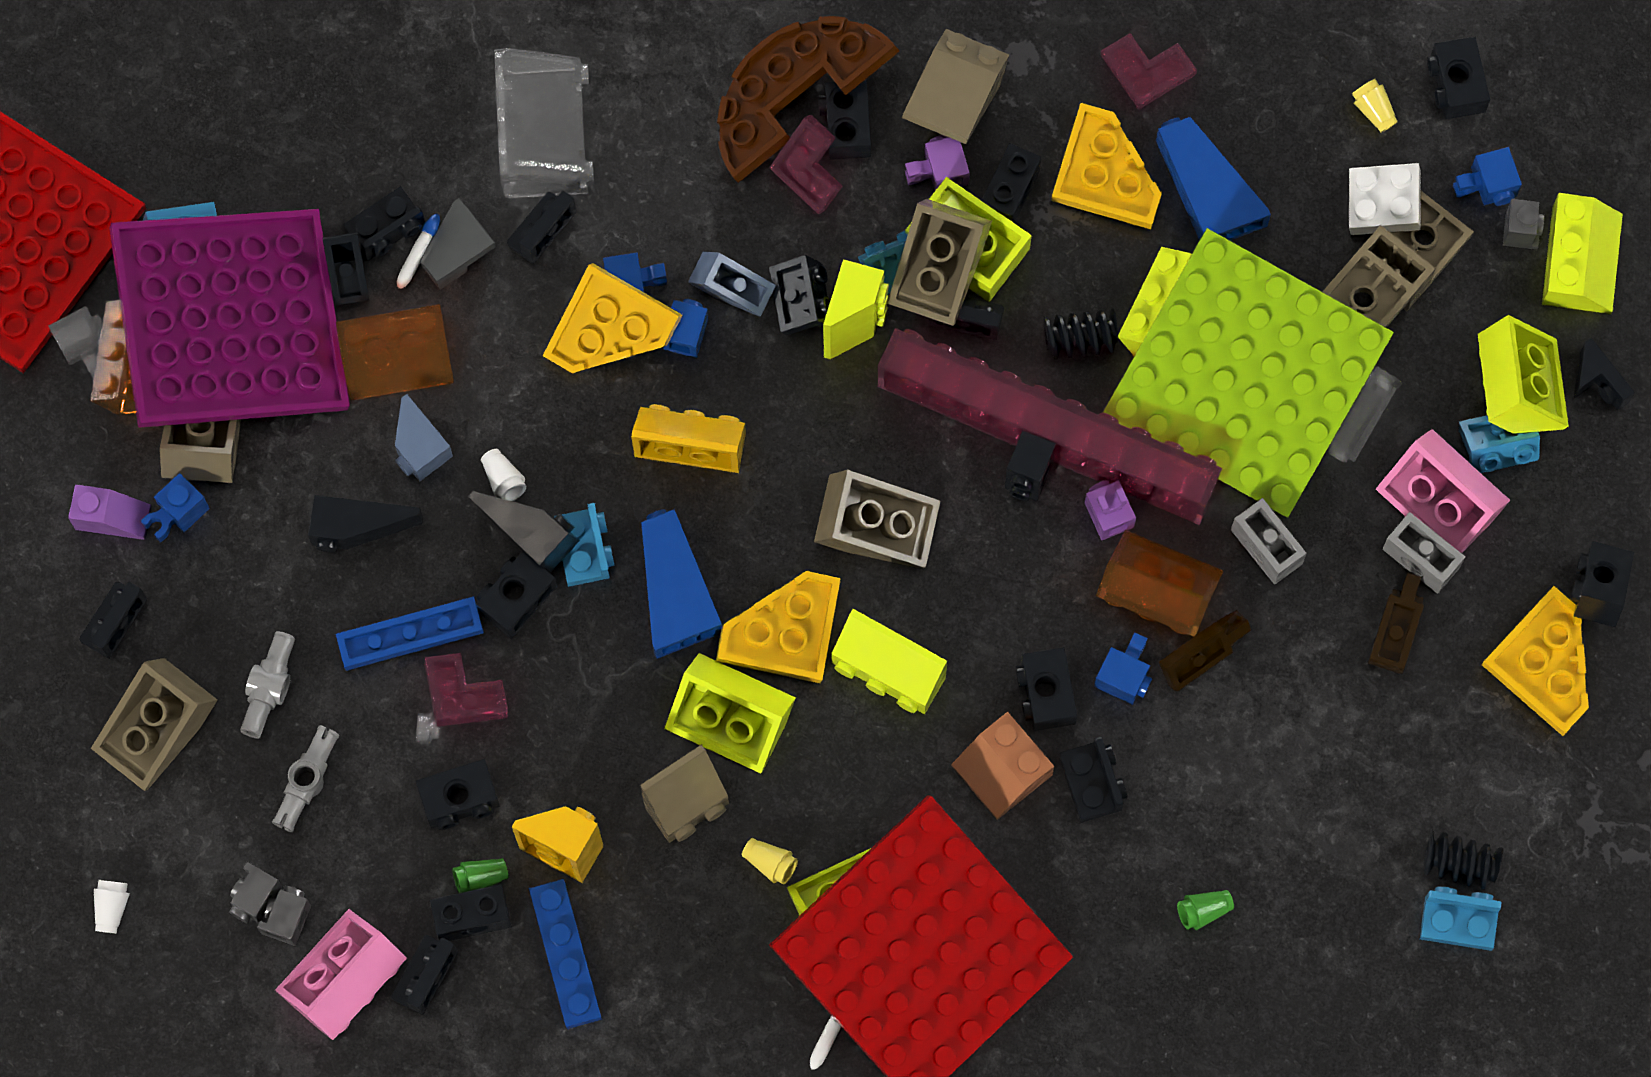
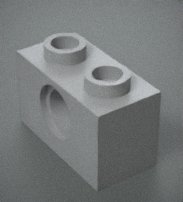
[1231,498,1307,585]
[1382,512,1465,594]

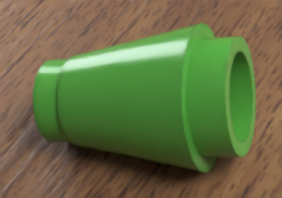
[452,858,509,893]
[1177,890,1234,930]

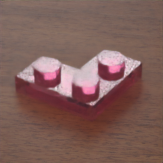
[1101,33,1197,110]
[769,115,842,214]
[424,653,508,727]

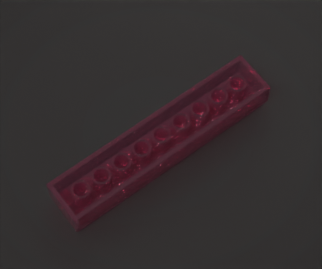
[878,328,1222,525]

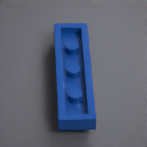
[336,596,484,671]
[529,879,602,1029]

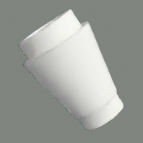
[481,449,526,501]
[94,880,130,934]

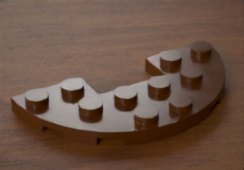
[717,16,900,183]

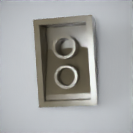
[902,29,1009,144]
[887,199,992,326]
[160,419,241,483]
[814,470,940,569]
[91,658,217,791]
[640,744,729,843]

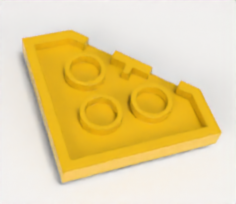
[1051,103,1162,229]
[543,263,683,373]
[716,571,841,683]
[1482,586,1589,736]

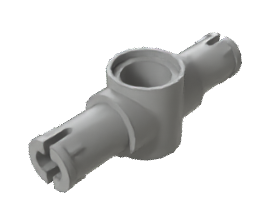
[240,631,295,739]
[272,725,339,832]

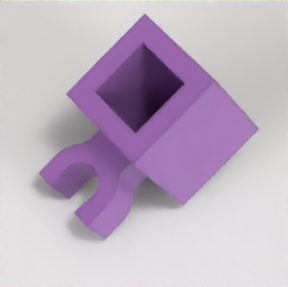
[905,135,970,191]
[1085,480,1136,541]

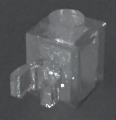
[48,306,108,378]

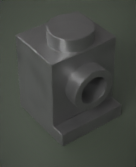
[1503,199,1544,249]
[229,862,282,923]
[257,886,311,946]

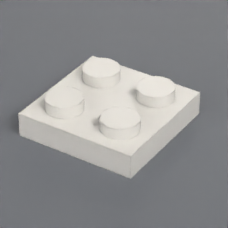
[1349,163,1421,235]

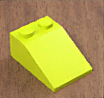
[905,177,1032,302]

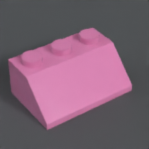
[1376,429,1511,553]
[275,909,407,1040]

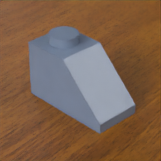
[688,251,776,316]
[395,394,453,482]

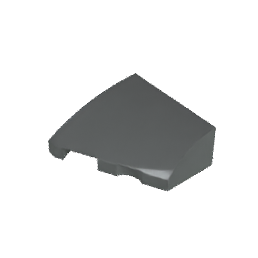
[420,198,496,290]

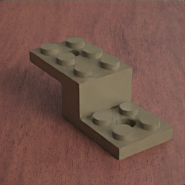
[1322,191,1474,328]

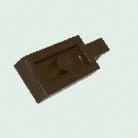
[1368,573,1424,674]
[1159,610,1252,691]

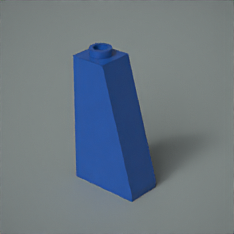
[1156,117,1271,241]
[641,509,722,659]

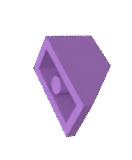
[68,485,151,540]

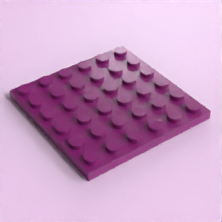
[109,209,350,428]

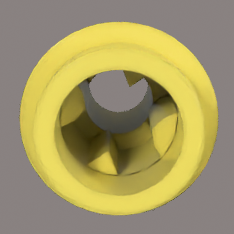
[1352,79,1398,133]
[742,838,798,884]

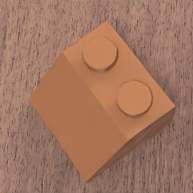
[951,712,1054,820]

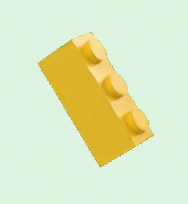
[631,404,746,473]
[512,806,603,883]

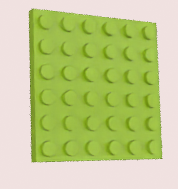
[1102,228,1394,518]

